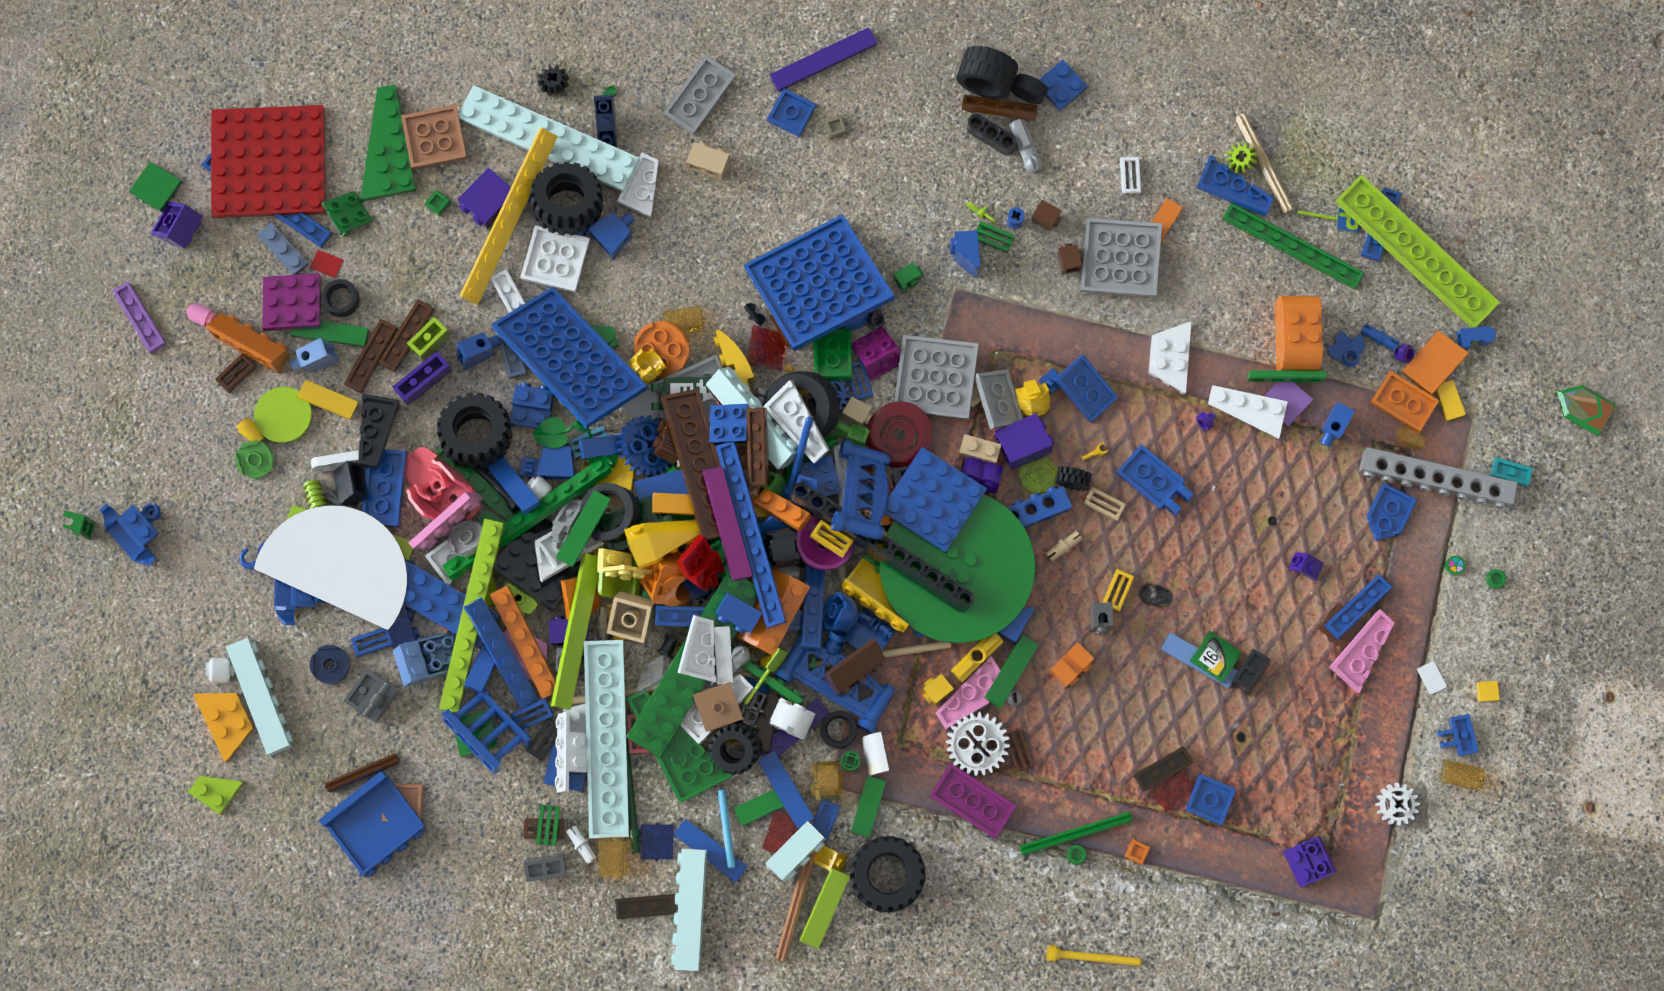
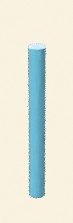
[718,790,735,869]

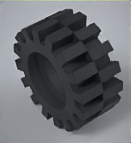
[1055,466,1092,491]

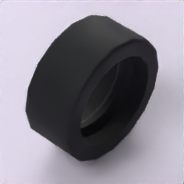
[1011,74,1048,104]
[322,279,360,317]
[820,711,857,749]

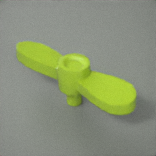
[966,202,998,224]

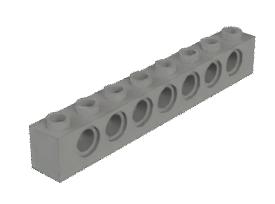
[1358,447,1518,509]

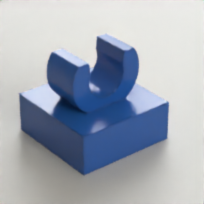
[1038,368,1060,395]
[519,457,540,478]

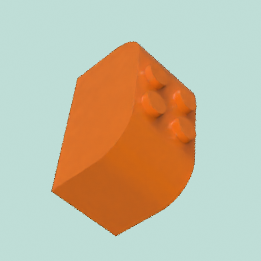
[1274,295,1323,371]

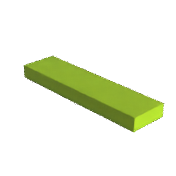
[800,867,850,949]

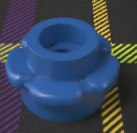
[142,503,161,522]

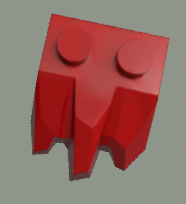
[677,535,724,591]

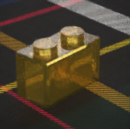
[598,837,628,879]

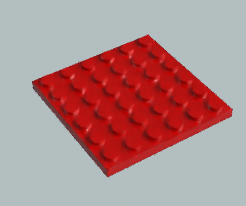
[211,105,326,218]

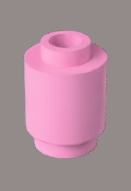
[186,302,217,327]

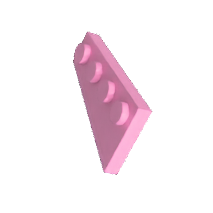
[1329,610,1395,693]
[935,656,1000,730]

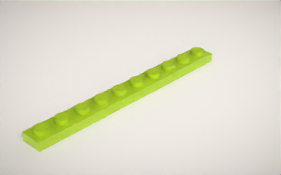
[439,519,505,713]

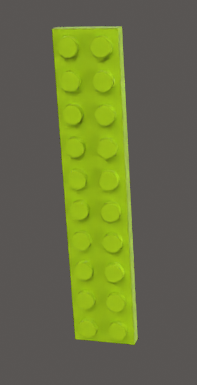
[1335,174,1500,328]

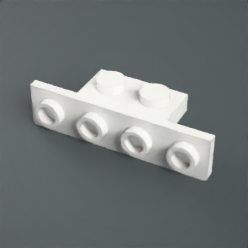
[555,712,587,793]

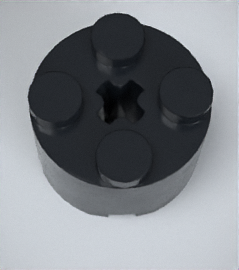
[763,528,800,569]

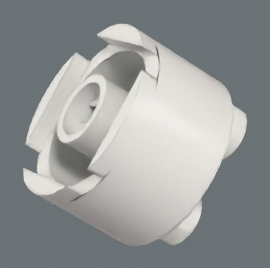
[769,698,815,739]

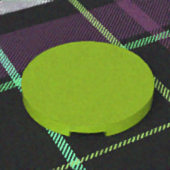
[254,387,312,443]

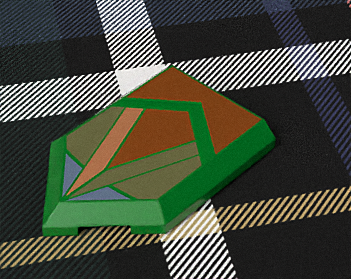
[1556,385,1616,436]

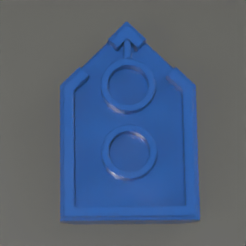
[1366,483,1417,541]

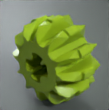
[1226,141,1258,174]

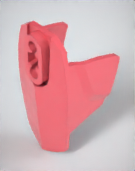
[405,447,481,525]

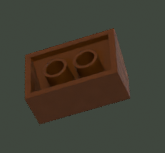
[823,638,885,696]

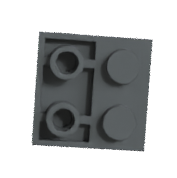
[344,669,399,723]

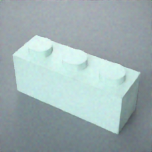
[765,821,826,882]

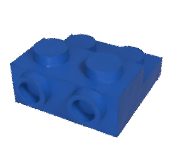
[510,383,554,429]

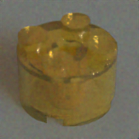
[811,760,842,800]

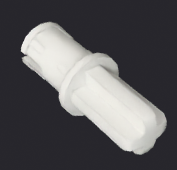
[566,826,596,864]

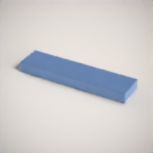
[1160,633,1238,688]

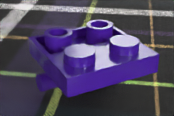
[1283,835,1337,888]

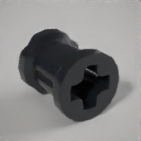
[657,634,681,659]

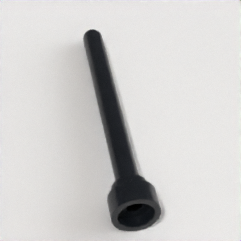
[474,466,519,512]

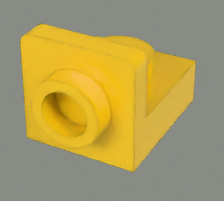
[813,845,847,871]

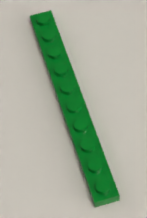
[442,457,613,581]
[641,590,804,706]

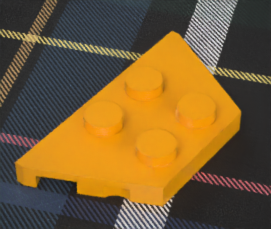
[194,693,254,762]

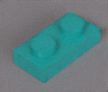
[1490,457,1533,487]

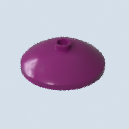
[796,515,854,570]

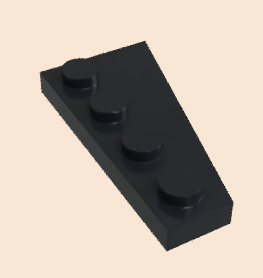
[358,394,400,470]

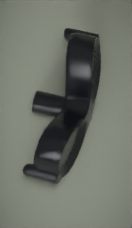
[744,303,765,327]

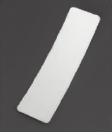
[714,626,733,684]

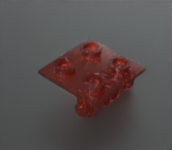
[747,325,786,370]

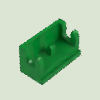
[62,510,96,541]

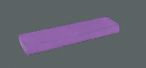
[112,281,167,354]

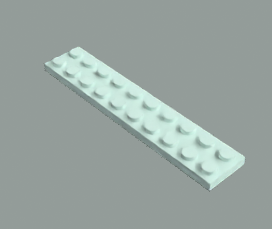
[458,85,640,192]
[584,640,629,839]

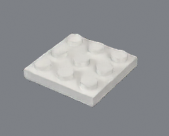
[520,225,590,293]

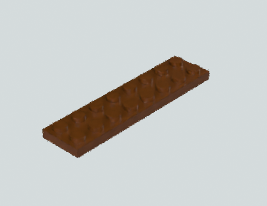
[661,388,721,541]

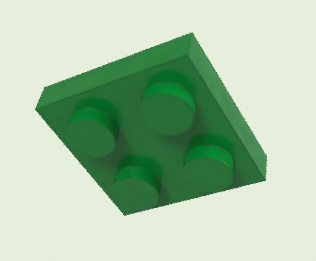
[455,709,499,757]

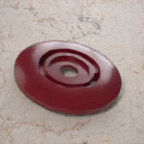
[867,401,933,468]

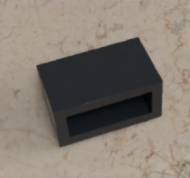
[333,461,369,505]

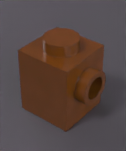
[1031,200,1062,232]
[1057,243,1083,274]

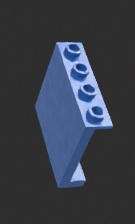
[318,771,427,877]

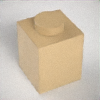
[842,397,873,426]

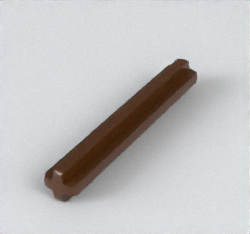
[325,753,400,793]

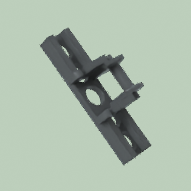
[739,691,767,731]

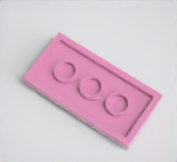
[408,492,483,549]

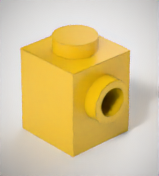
[922,674,954,705]

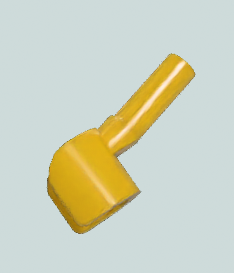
[1081,442,1108,461]

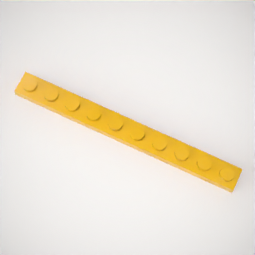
[459,128,558,305]

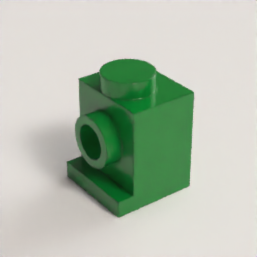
[893,262,924,294]

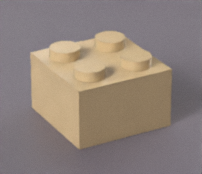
[607,591,656,643]

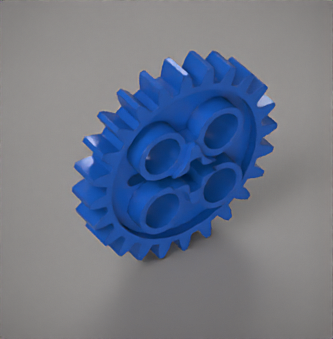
[617,415,673,477]

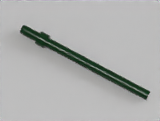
[626,735,641,854]

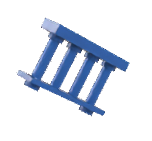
[442,688,530,775]

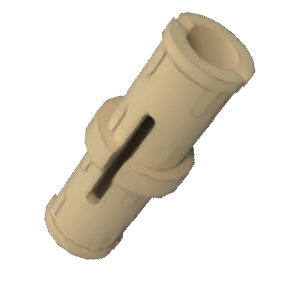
[1045,530,1083,563]

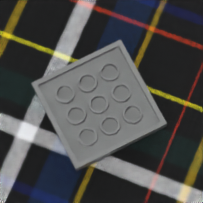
[1081,218,1162,298]
[894,335,979,420]

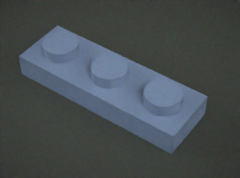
[257,222,309,275]

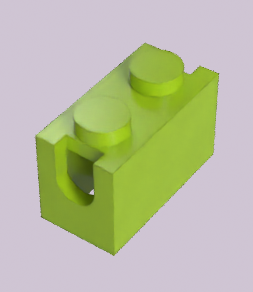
[407,317,451,362]

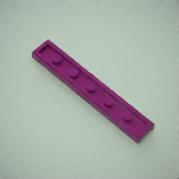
[703,467,752,582]

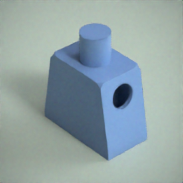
[290,338,340,372]

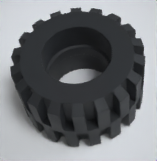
[709,722,761,775]

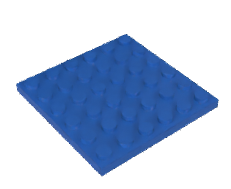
[743,214,895,351]

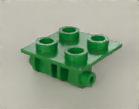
[322,191,373,237]

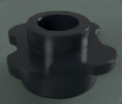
[867,308,885,329]

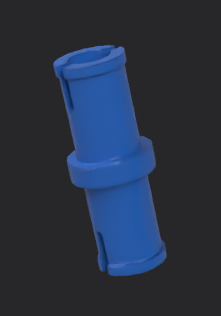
[1360,323,1400,352]

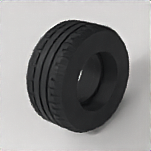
[764,371,840,439]

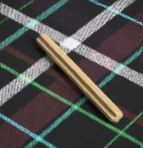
[1236,113,1293,214]

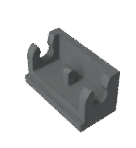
[523,853,567,882]

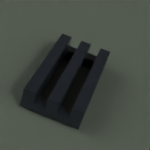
[526,718,557,762]

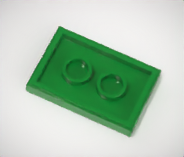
[813,328,852,381]

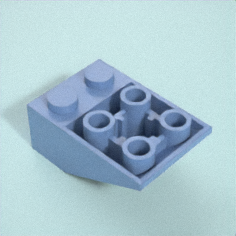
[393,632,455,687]

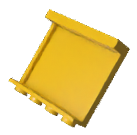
[841,530,909,633]

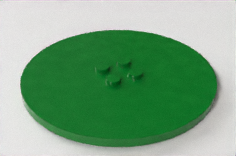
[880,495,1035,644]

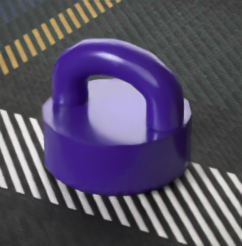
[1394,344,1415,363]
[1196,412,1216,431]

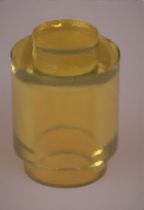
[1396,425,1426,450]

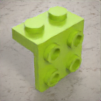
[598,561,640,599]

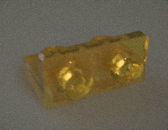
[663,306,704,333]

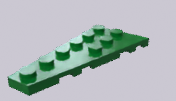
[360,84,416,202]
[627,690,732,803]

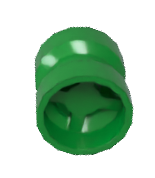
[841,751,860,772]

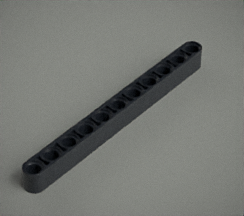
[790,482,974,612]

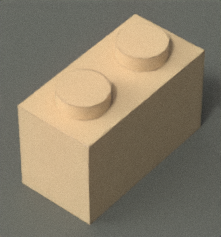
[686,142,730,180]
[958,434,1001,464]

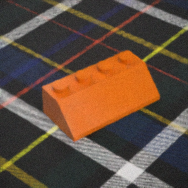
[205,314,290,373]
[737,569,810,656]

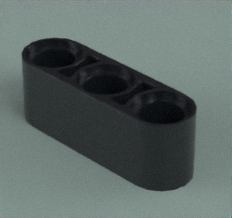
[967,114,1016,155]

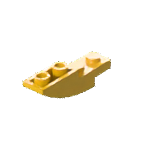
[713,330,754,392]

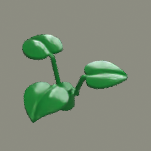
[533,417,618,468]

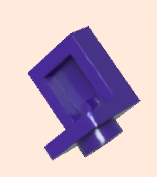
[1289,552,1324,580]

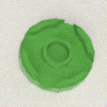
[235,440,275,479]

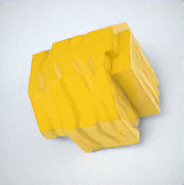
[629,349,666,384]
[1015,380,1051,417]

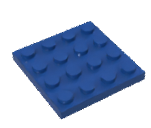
[884,447,987,553]

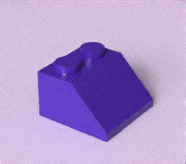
[150,202,203,248]

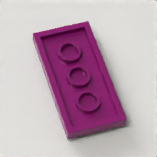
[929,763,1016,839]

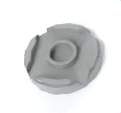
[448,520,482,557]

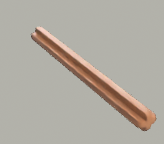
[775,851,816,962]

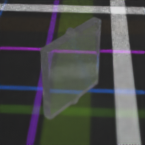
[637,655,666,695]

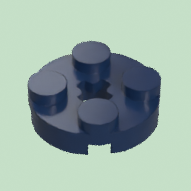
[310,645,350,684]

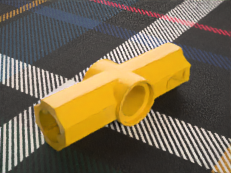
[950,634,1003,683]

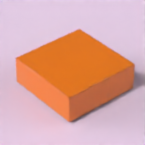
[1124,839,1151,865]

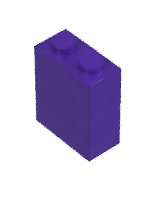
[458,167,511,229]
[995,413,1054,470]

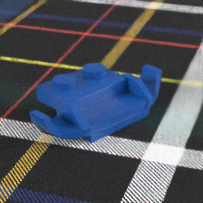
[99,503,160,566]
[274,579,315,626]

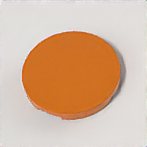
[634,321,690,378]

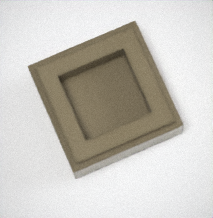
[824,115,847,139]

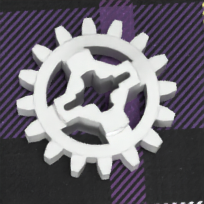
[1375,783,1420,826]

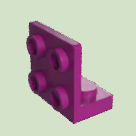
[851,326,901,381]

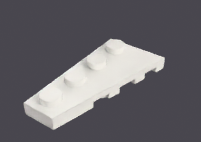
[1208,385,1287,439]

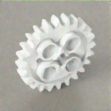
[946,711,1010,776]

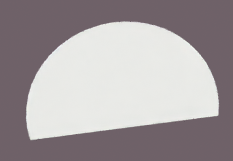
[254,506,407,630]

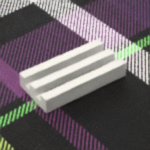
[1120,157,1141,195]

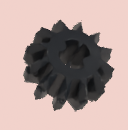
[538,64,569,97]

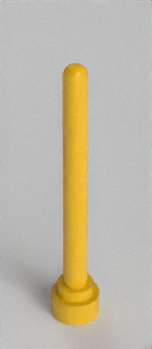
[1046,945,1142,966]

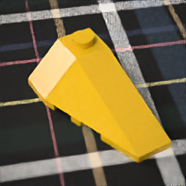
[624,520,700,569]

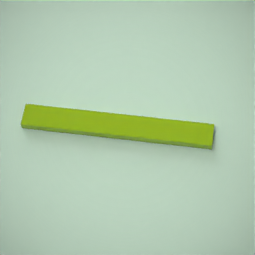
[551,553,599,710]

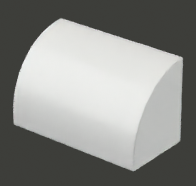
[861,732,889,776]

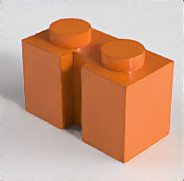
[1049,642,1094,688]

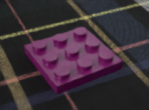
[262,273,321,331]

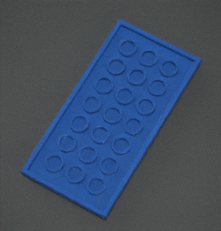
[492,287,647,429]

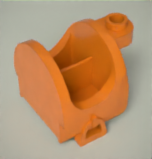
[640,544,691,606]

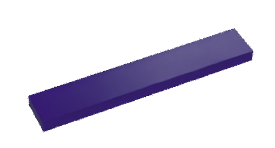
[770,27,877,92]

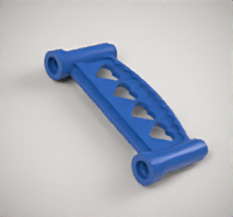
[831,439,890,540]
[773,634,896,734]

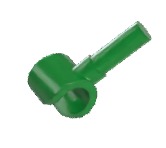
[863,554,880,574]

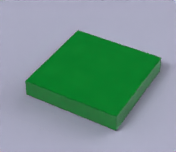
[129,162,182,212]

